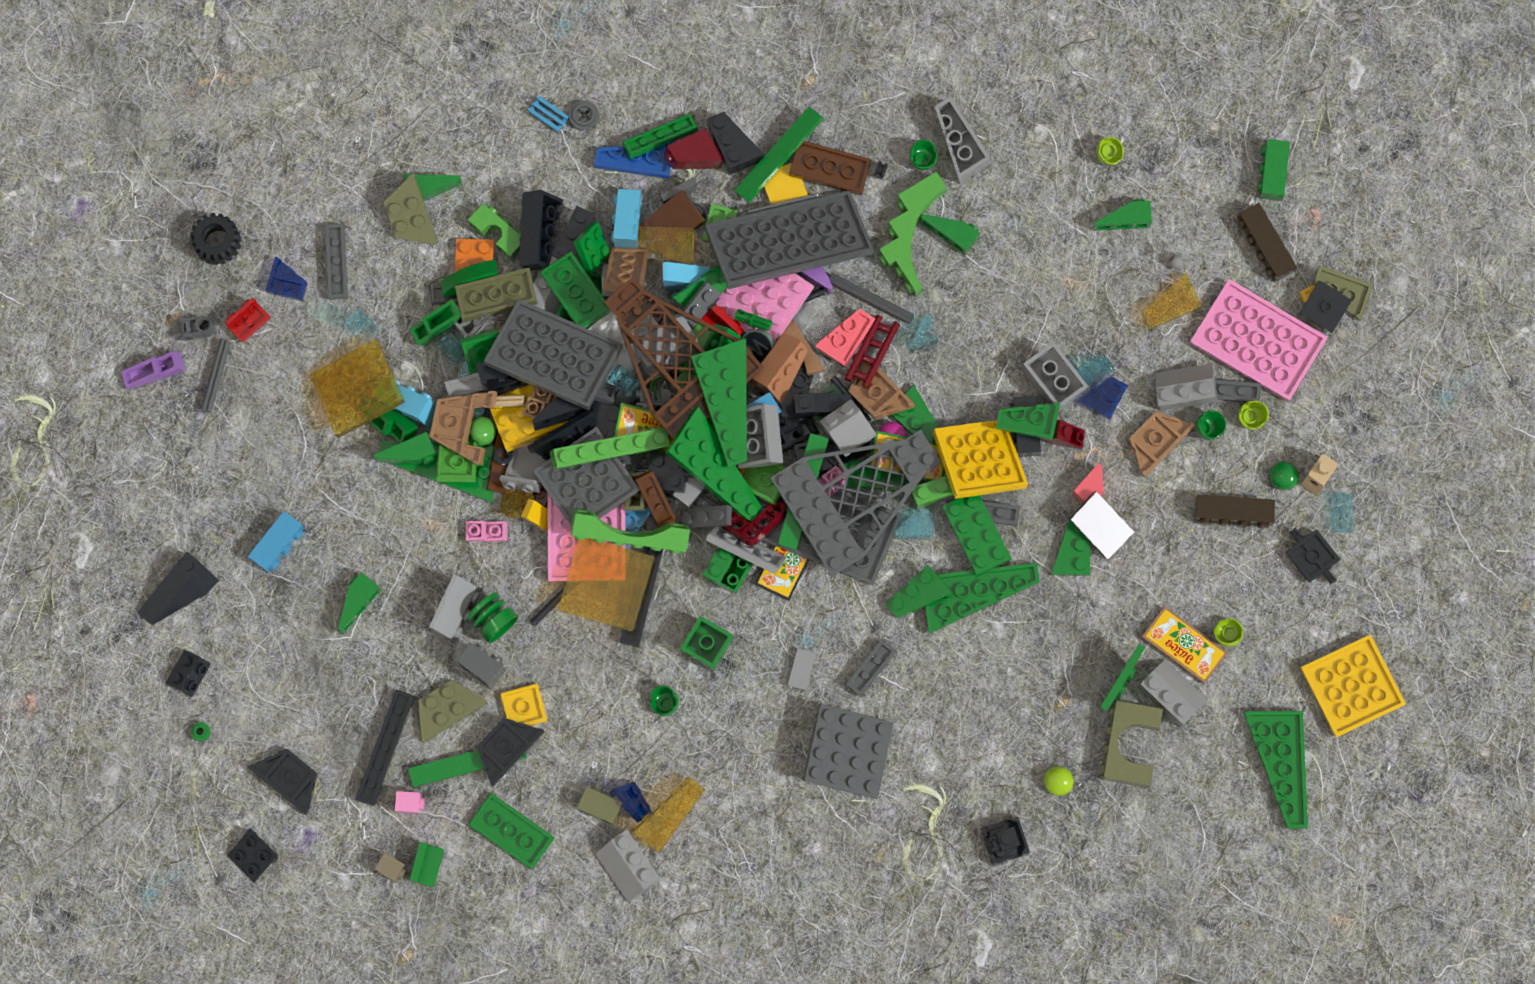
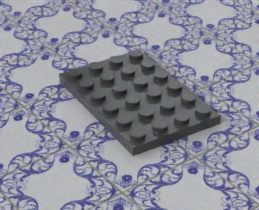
[484,299,623,410]

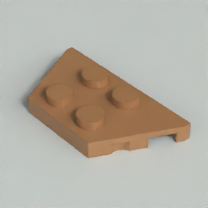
[849,362,915,420]
[1129,411,1195,478]

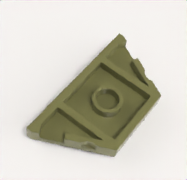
[383,174,438,244]
[418,680,488,743]

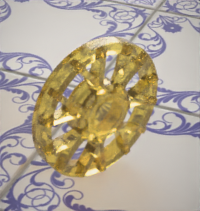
[500,489,534,518]

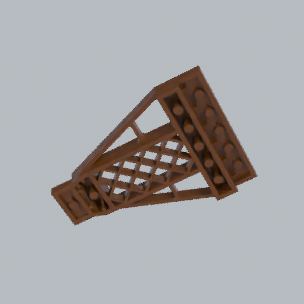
[603,276,764,440]

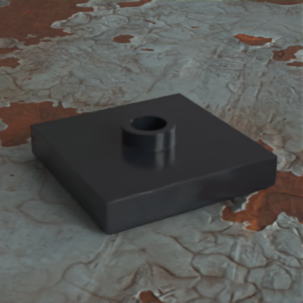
[1299,280,1352,333]

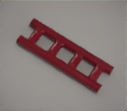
[844,315,900,389]

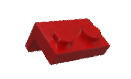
[225,298,271,343]
[701,304,744,335]

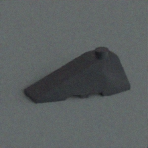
[138,551,219,625]

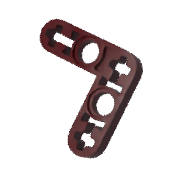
[721,501,786,546]

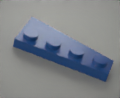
[594,142,674,179]

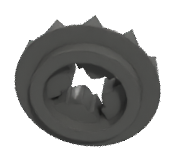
[569,101,599,130]

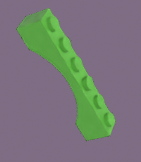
[550,428,670,471]
[570,509,690,554]

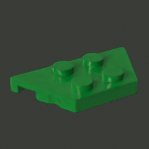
[1100,644,1145,712]

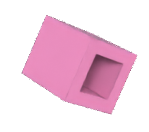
[395,791,425,814]

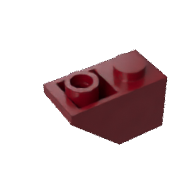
[1040,420,1085,449]

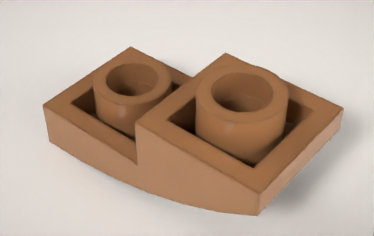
[522,387,554,418]

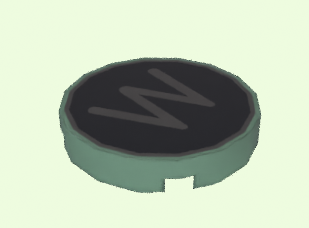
[741,329,775,364]

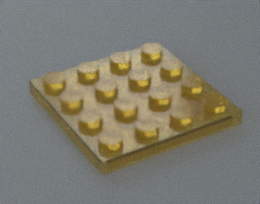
[310,339,405,438]
[558,538,655,632]

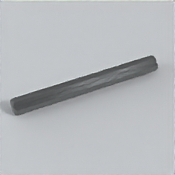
[829,273,914,324]

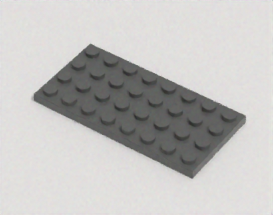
[705,191,874,289]
[732,489,902,586]

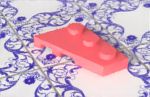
[813,309,875,367]

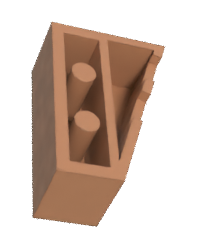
[752,332,808,405]

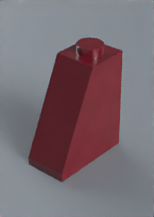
[664,128,725,169]

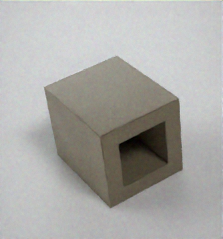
[374,852,407,883]

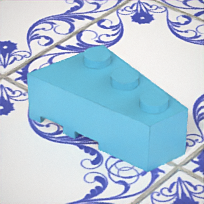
[611,189,641,248]
[372,378,436,431]

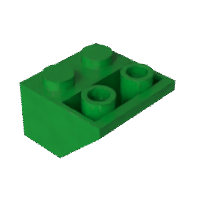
[703,547,753,594]

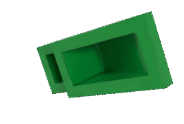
[440,260,498,297]
[410,299,461,346]
[360,398,418,443]

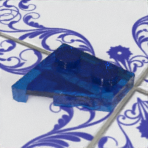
[265,257,308,302]
[1077,376,1128,420]
[608,781,653,823]

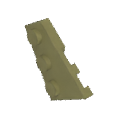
[1312,266,1373,321]

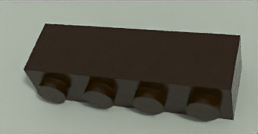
[1237,203,1297,282]
[1195,495,1275,529]

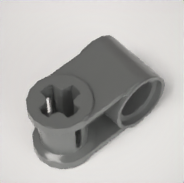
[177,316,216,341]

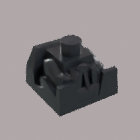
[980,817,1030,866]

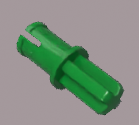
[735,309,773,331]

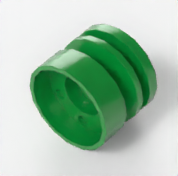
[466,592,519,644]

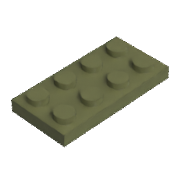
[455,268,538,322]

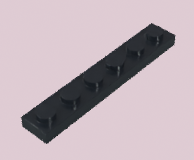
[355,689,415,807]

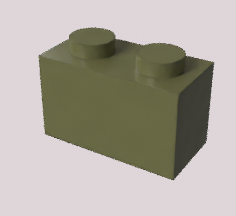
[577,785,623,826]

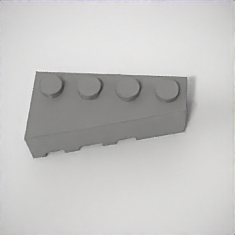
[935,96,992,183]

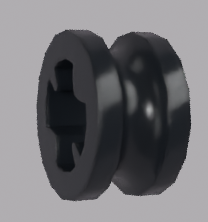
[874,160,888,180]
[493,447,512,465]

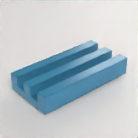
[528,96,569,133]

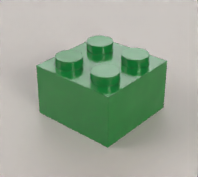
[680,616,734,672]

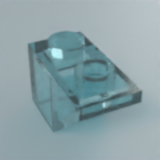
[1076,354,1115,387]

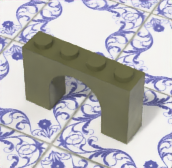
[1100,701,1163,788]

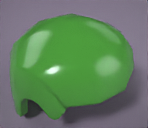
[469,417,497,446]

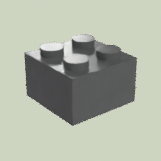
[457,642,505,689]

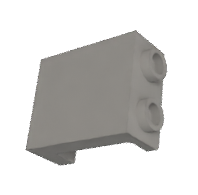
[499,442,546,493]

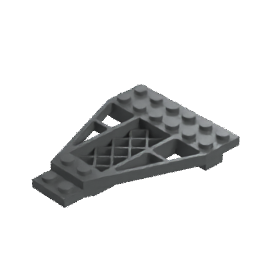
[770,430,941,577]

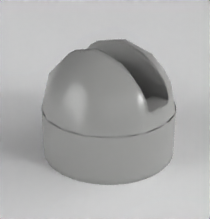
[1169,253,1184,269]

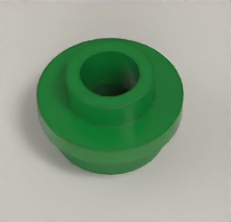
[191,722,211,742]

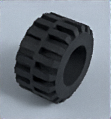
[190,213,241,265]

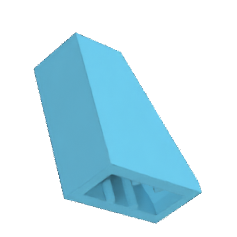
[663,262,710,291]

